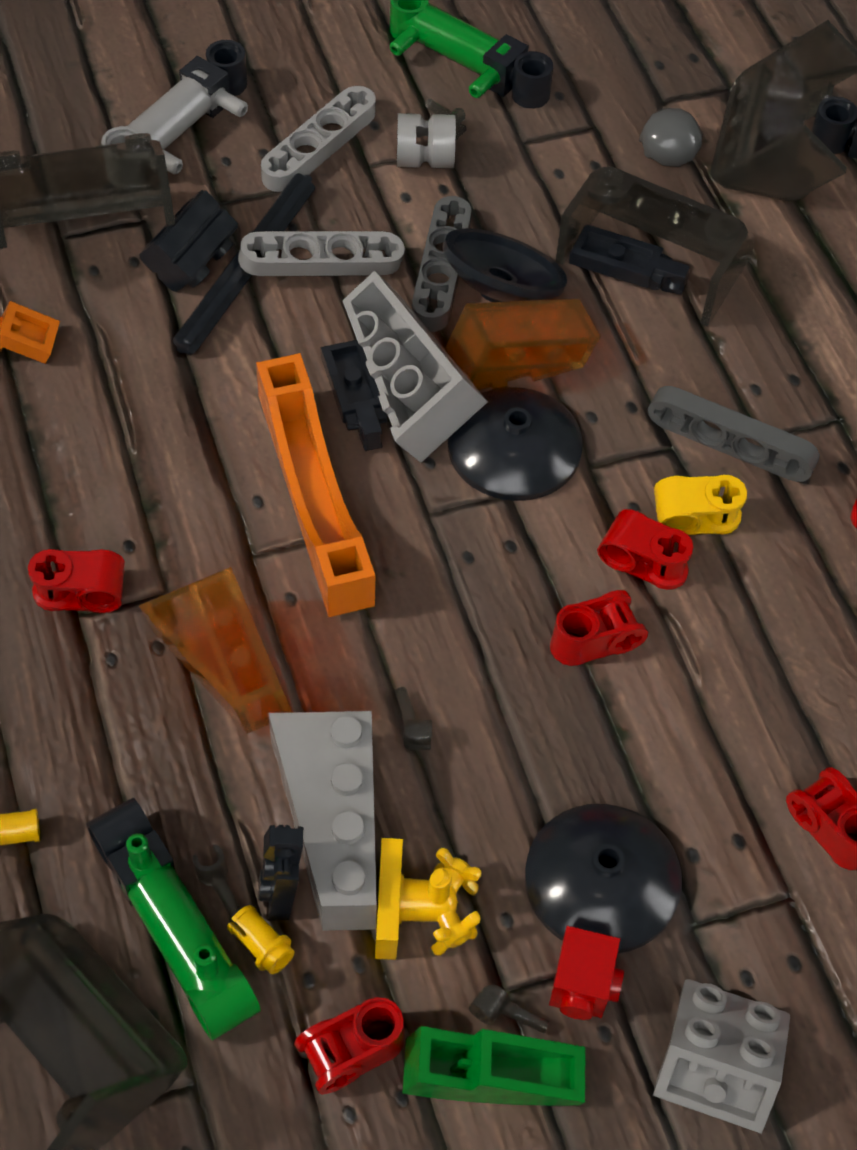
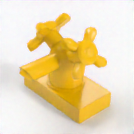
[375,838,482,960]

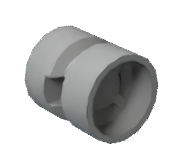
[397,113,456,168]

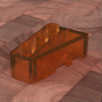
[445,299,601,390]
[139,567,293,734]

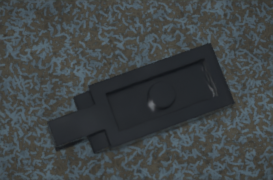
[569,224,690,295]
[320,340,387,452]
[258,825,304,921]

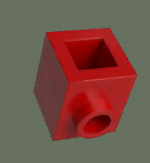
[549,926,624,1020]

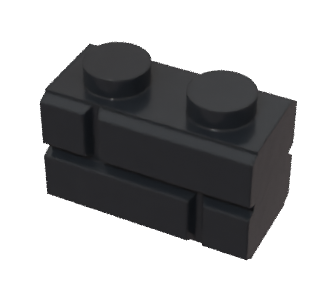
[139,190,238,292]

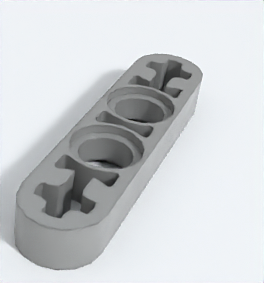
[261,86,376,192]
[238,231,405,276]

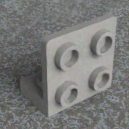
[653,979,790,1134]

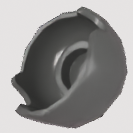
[639,108,702,167]

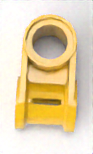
[654,474,747,535]

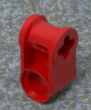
[597,509,694,590]
[28,549,125,613]
[550,590,648,666]
[786,767,857,870]
[294,997,405,1095]

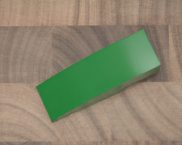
[402,1026,585,1106]

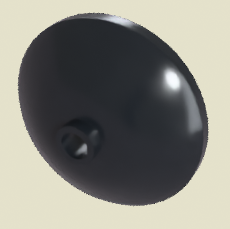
[443,228,567,304]
[447,387,583,501]
[525,804,682,954]

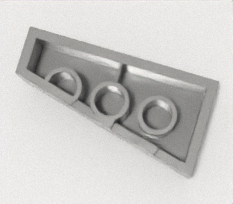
[342,270,488,463]
[268,711,377,931]

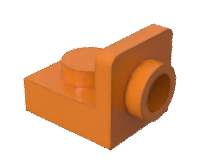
[0,301,60,364]

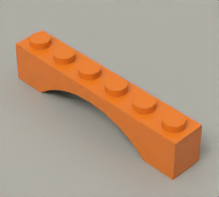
[256,353,375,617]

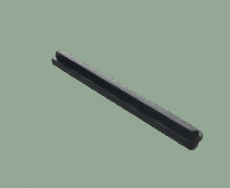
[173,173,315,356]

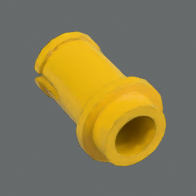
[0,808,40,846]
[227,905,295,974]

